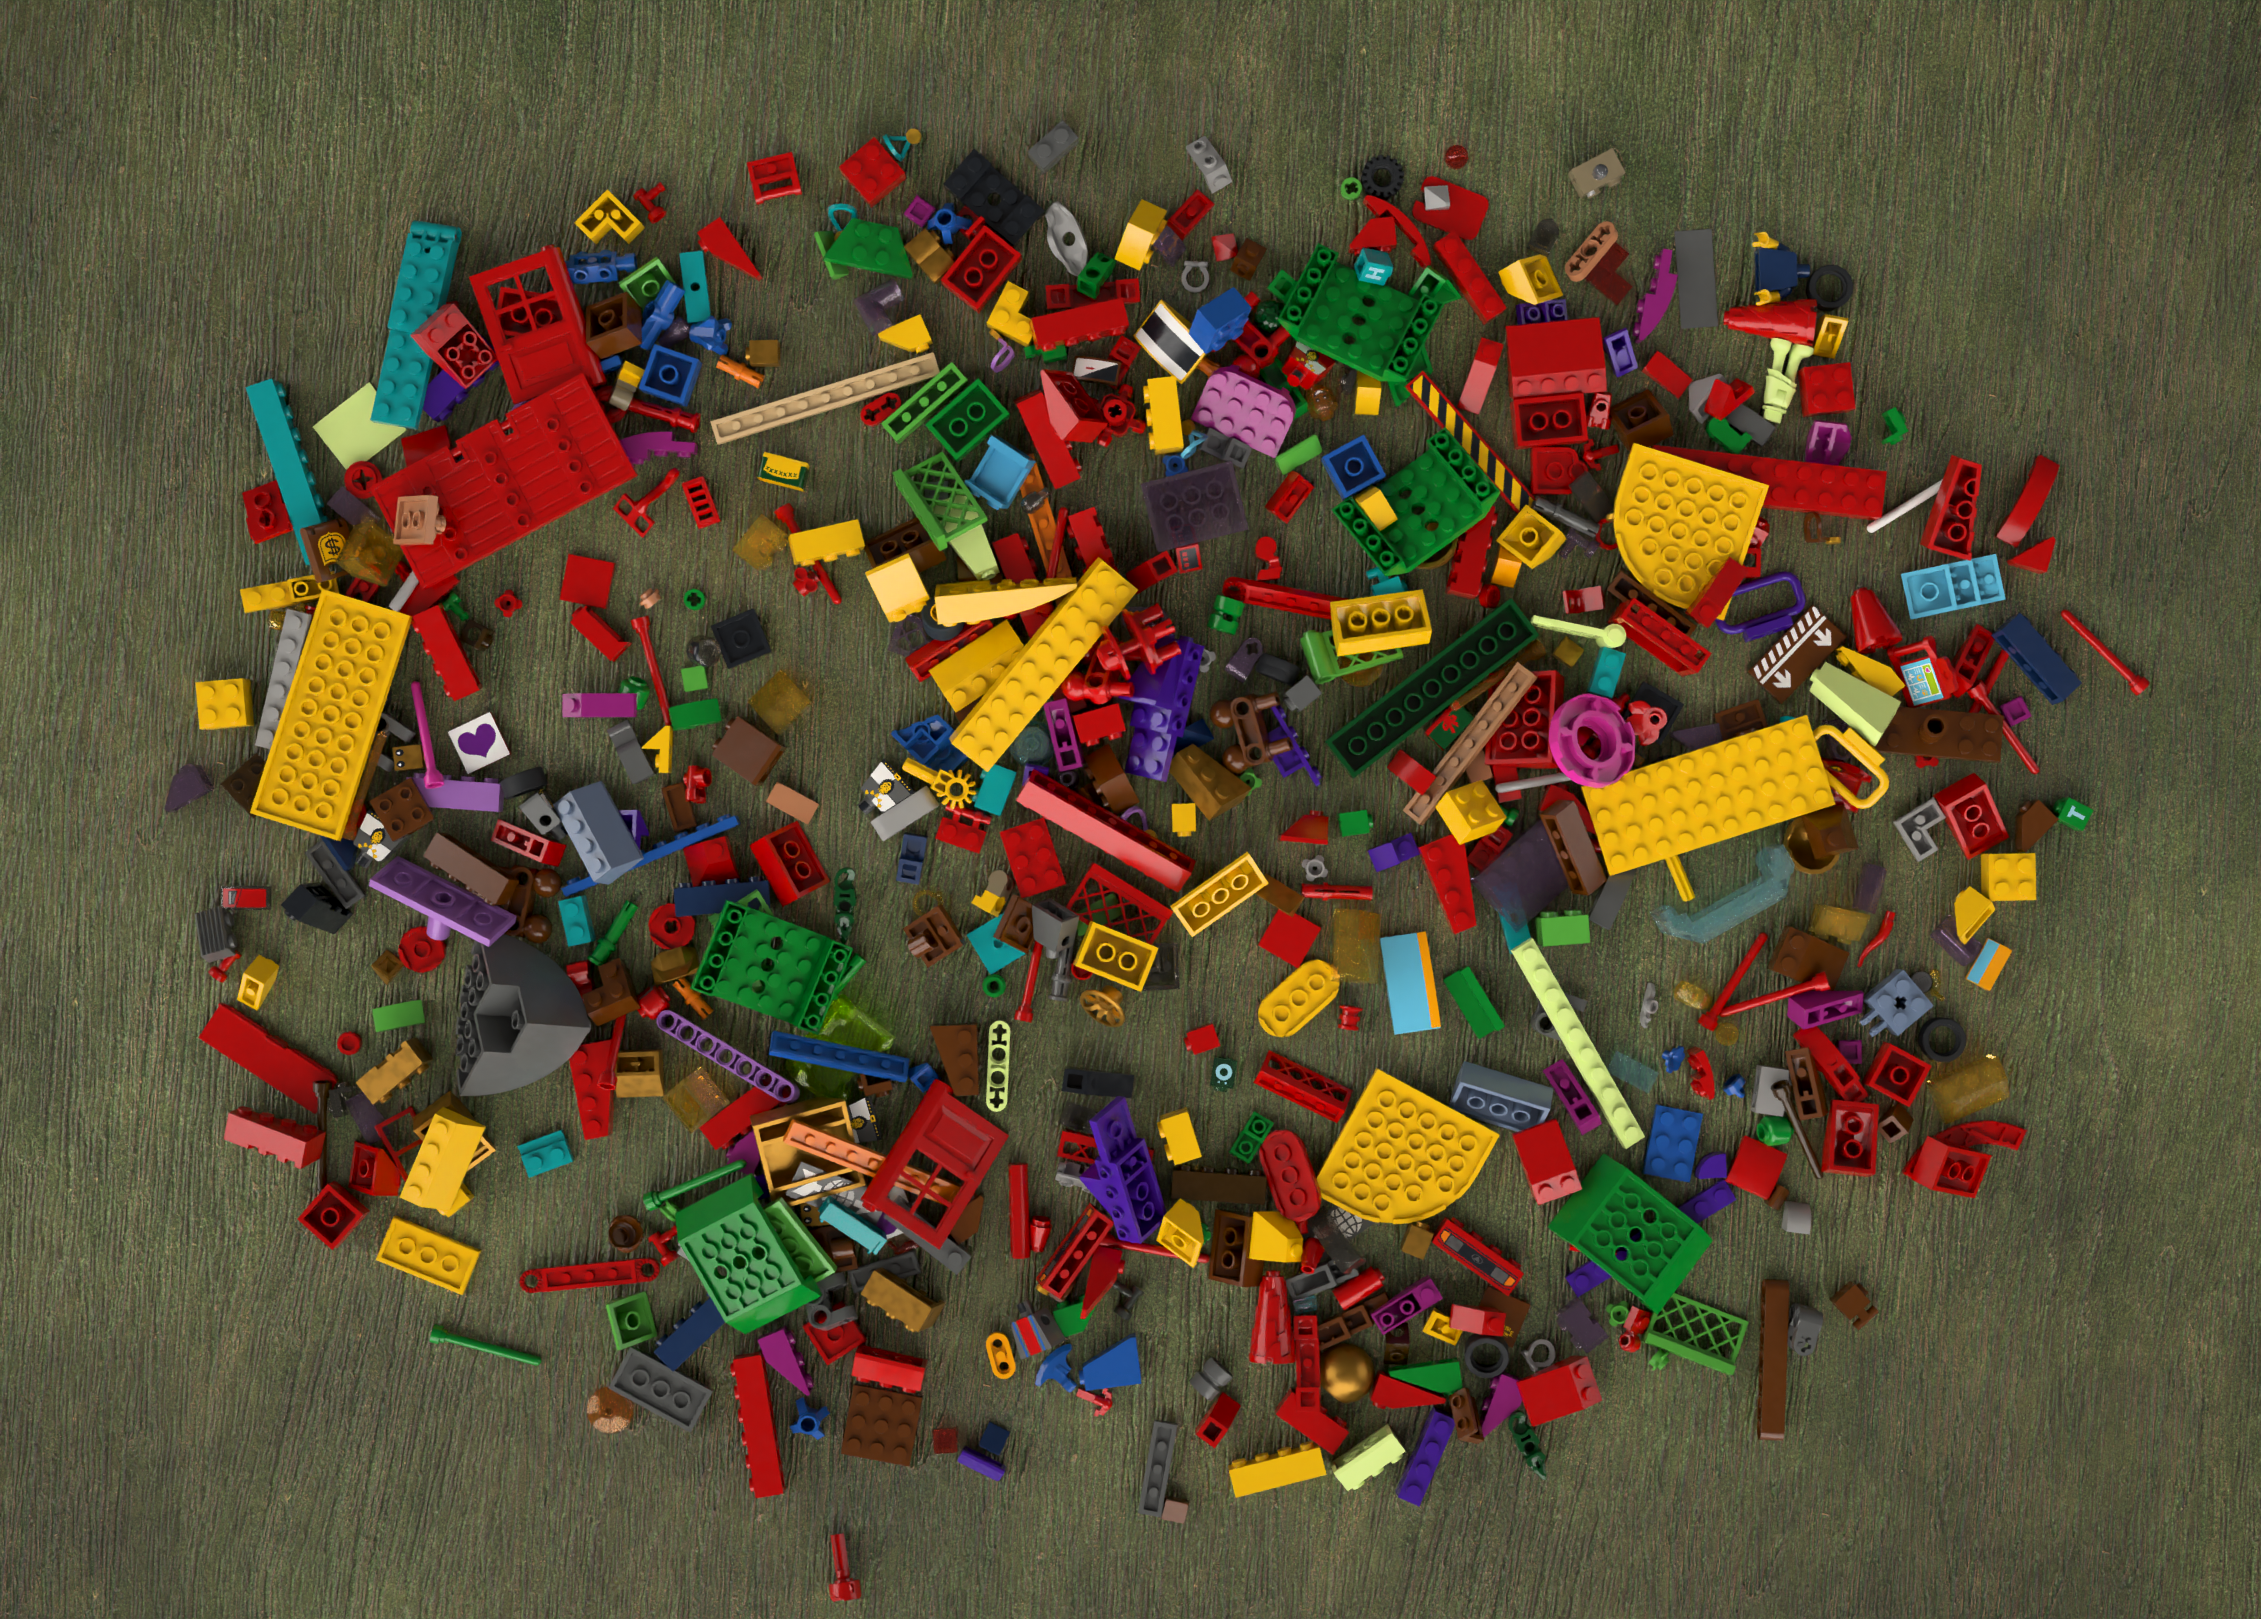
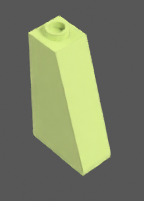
[929,495,1000,581]
[1809,662,1901,747]

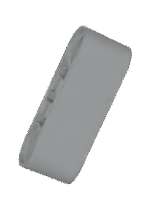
[871,786,940,842]

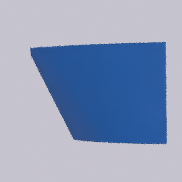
[891,714,970,774]

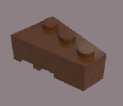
[929,1023,980,1096]

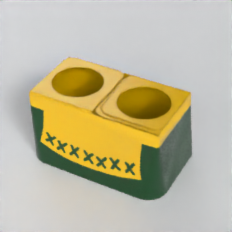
[757,452,810,492]

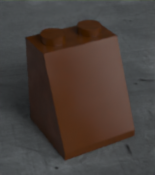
[712,716,787,786]

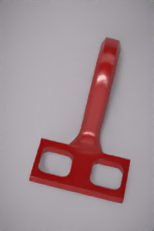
[613,467,680,538]

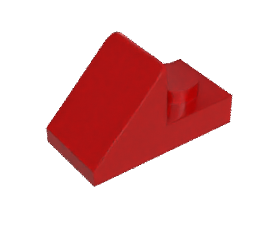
[1704,378,1755,421]

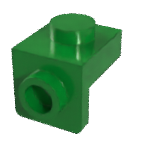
[1881,407,1908,446]

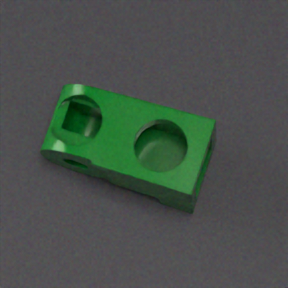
[1077,252,1116,299]
[1705,417,1753,454]

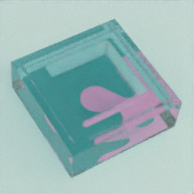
[1293,1295,1318,1314]

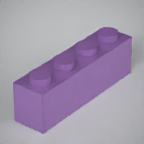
[406,773,504,812]

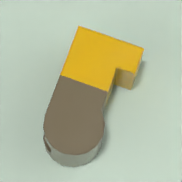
[608,361,645,411]
[971,870,1014,917]

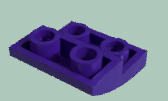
[1516,299,1568,325]

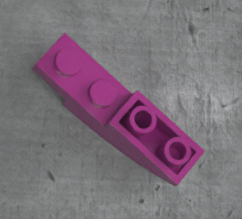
[1632,249,1678,344]
[620,432,698,465]

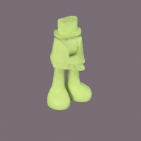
[1762,338,1814,424]

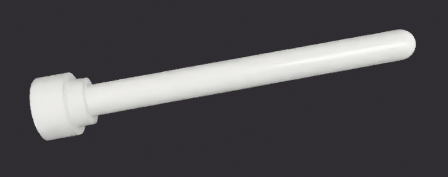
[1867,479,1943,533]

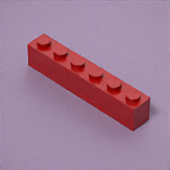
[730,1351,786,1498]

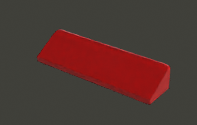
[905,619,995,682]

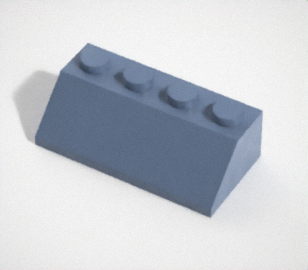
[553,781,644,885]
[1448,1061,1553,1132]

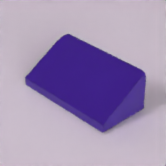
[957,1446,1006,1481]

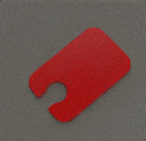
[1412,176,1489,241]

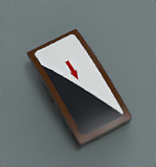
[1072,356,1121,387]

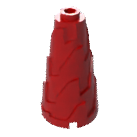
[1723,299,1817,346]
[1249,1270,1296,1364]

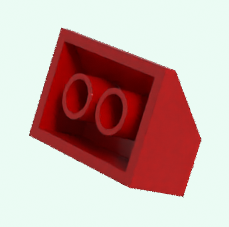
[749,821,830,907]
[852,1344,928,1393]

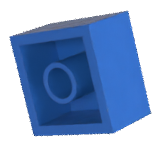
[1188,287,1252,354]
[639,344,702,407]
[1321,435,1386,501]

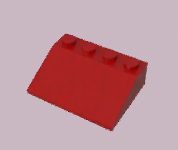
[1505,317,1607,400]
[1485,670,1565,769]

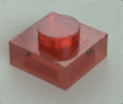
[932,1427,958,1454]

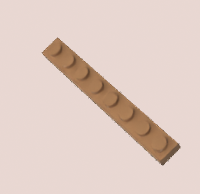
[1403,662,1538,826]

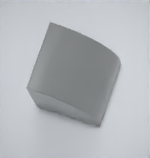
[1782,1201,1811,1235]

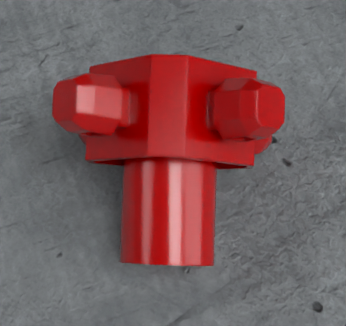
[1090,384,1147,448]

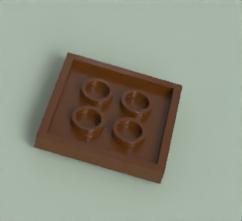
[841,1383,923,1467]

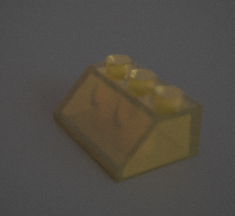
[1331,908,1380,984]
[1926,1054,2010,1125]

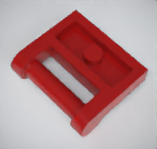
[747,152,802,205]

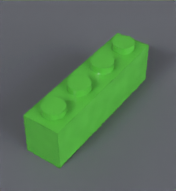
[881,362,969,445]

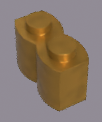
[904,229,956,285]

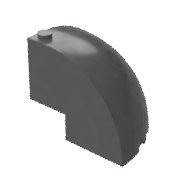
[456,934,591,1096]

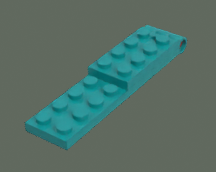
[370,220,462,430]

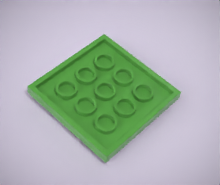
[736,1197,837,1283]

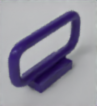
[1715,571,1806,643]

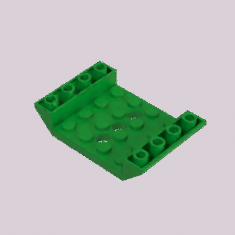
[1278,243,1445,382]
[1331,427,1500,576]
[690,900,853,1035]
[1547,1153,1713,1315]
[675,1173,823,1334]

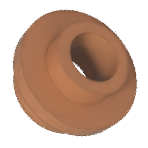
[639,588,661,609]

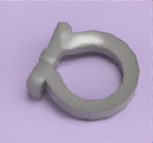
[1181,261,1209,293]
[1521,1339,1555,1372]

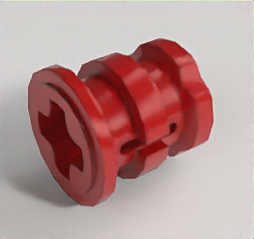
[1338,1005,1363,1031]

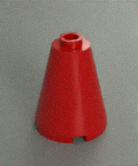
[1850,587,1903,655]

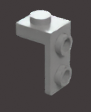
[1186,136,1232,194]

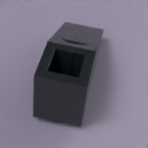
[1062,1066,1134,1098]

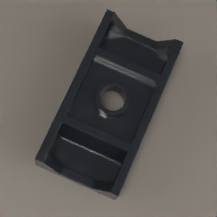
[943,149,1045,249]

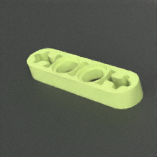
[986,1020,1011,1112]

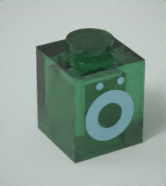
[1209,1056,1237,1092]

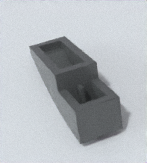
[1588,868,1637,930]
[1285,1249,1361,1302]

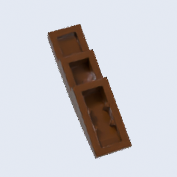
[1318,1291,1390,1351]

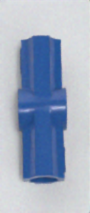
[639,280,685,351]

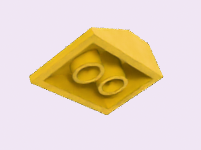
[865,553,930,623]

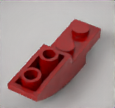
[1793,1026,1868,1102]

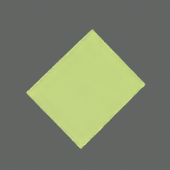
[313,382,407,470]

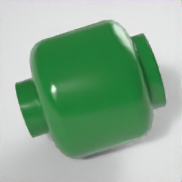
[618,676,650,710]
[1757,1115,1794,1146]

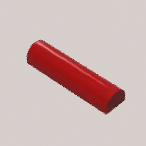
[1008,1162,1030,1259]

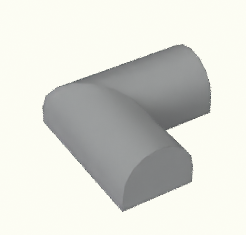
[1893,798,1946,862]

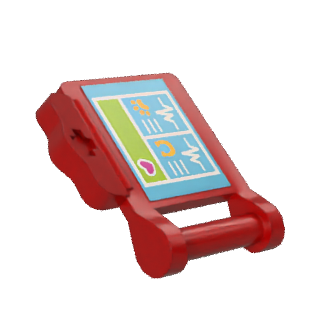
[1887,635,1959,708]

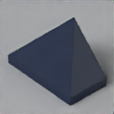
[1172,718,1214,759]
[320,833,358,871]

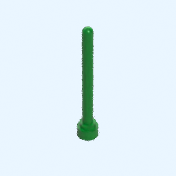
[643,1159,747,1211]
[429,1324,542,1366]

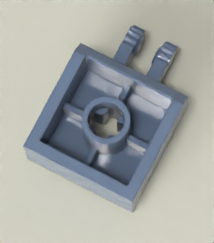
[1859,969,1934,1037]

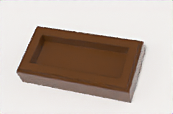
[661,781,698,833]

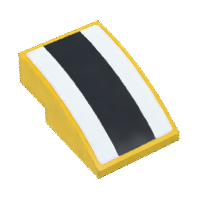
[1133,299,1207,384]

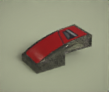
[221,886,272,910]

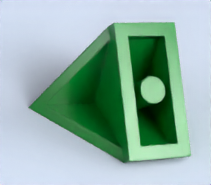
[1408,265,1462,304]

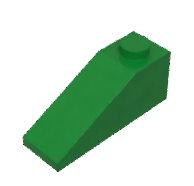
[1387,1357,1463,1395]

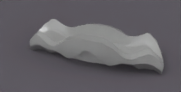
[1045,201,1089,277]

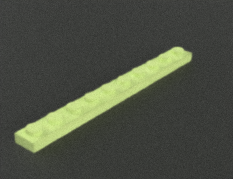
[1511,938,1645,1149]

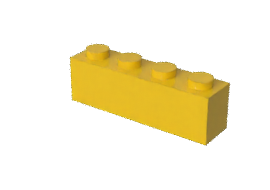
[1228,1441,1327,1498]

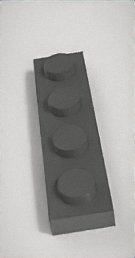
[1138,1419,1177,1517]

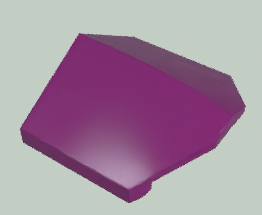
[1804,420,1852,466]

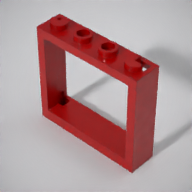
[1606,598,1712,677]

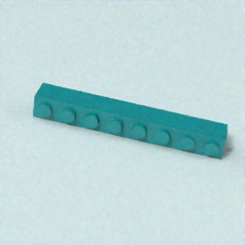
[245,378,330,566]

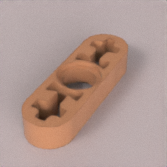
[1565,221,1618,282]

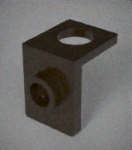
[459,619,495,652]
[1384,1322,1410,1365]

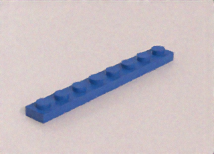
[562,813,741,897]

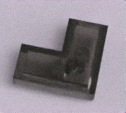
[1133,942,1180,991]

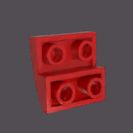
[1687,1046,1715,1100]
[1725,1135,1788,1200]

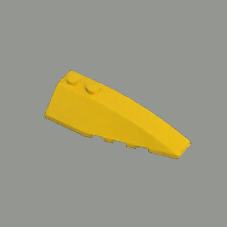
[935,577,1077,627]

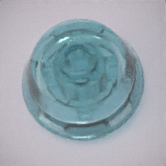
[1009,721,1055,766]

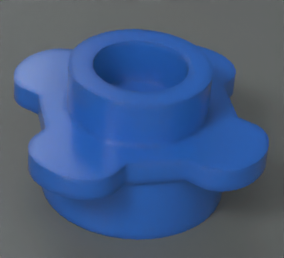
[1163,453,1188,478]

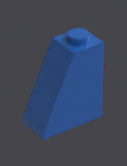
[1079,1333,1142,1391]

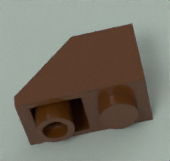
[950,1193,985,1245]

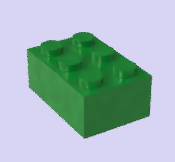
[925,378,1010,463]

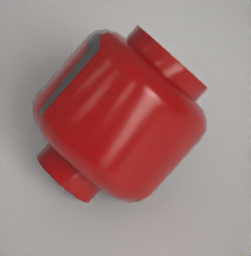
[637,985,671,1020]

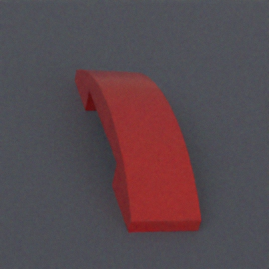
[1363,195,1431,270]
[1045,278,1140,310]
[1995,454,2060,548]
[1293,1315,1321,1411]

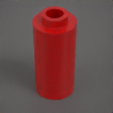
[1332,1266,1385,1311]

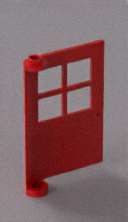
[469,244,607,405]
[860,1079,1009,1250]

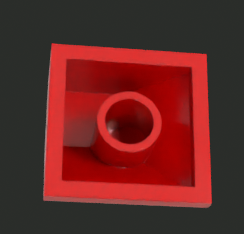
[1278,810,1329,845]
[683,836,741,887]
[348,1141,401,1196]

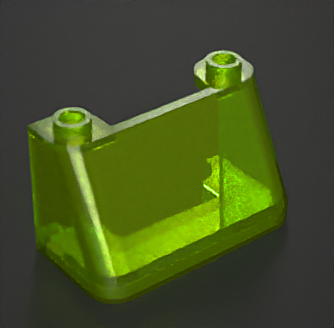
[785,994,896,1102]

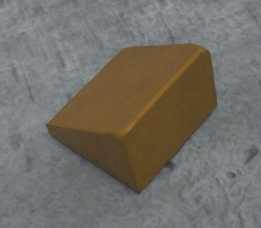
[1551,636,1584,669]

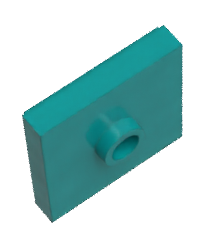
[967,912,1031,975]

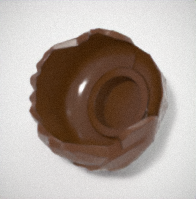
[608,1215,644,1253]

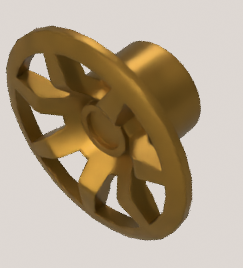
[1080,985,1125,1027]

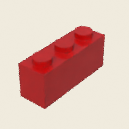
[1275,1387,1349,1455]

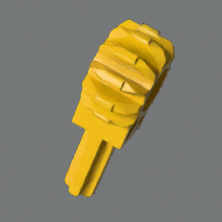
[902,758,976,809]

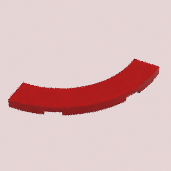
[1901,1120,2027,1178]

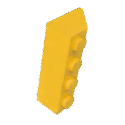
[1330,589,1432,656]
[928,619,1024,712]
[1170,852,1268,937]
[400,1107,486,1210]

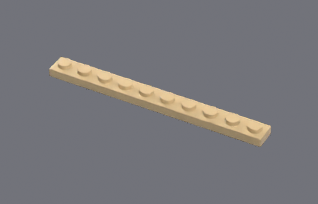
[710,352,940,445]

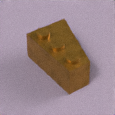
[861,1268,946,1332]

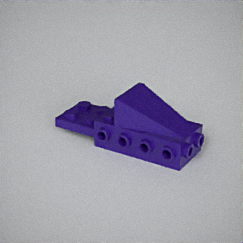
[1118,634,1204,782]
[1079,1096,1167,1244]

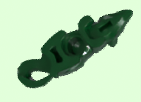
[833,867,857,944]
[1508,1410,1546,1480]

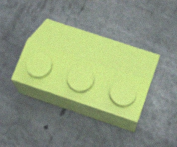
[1330,1423,1405,1491]

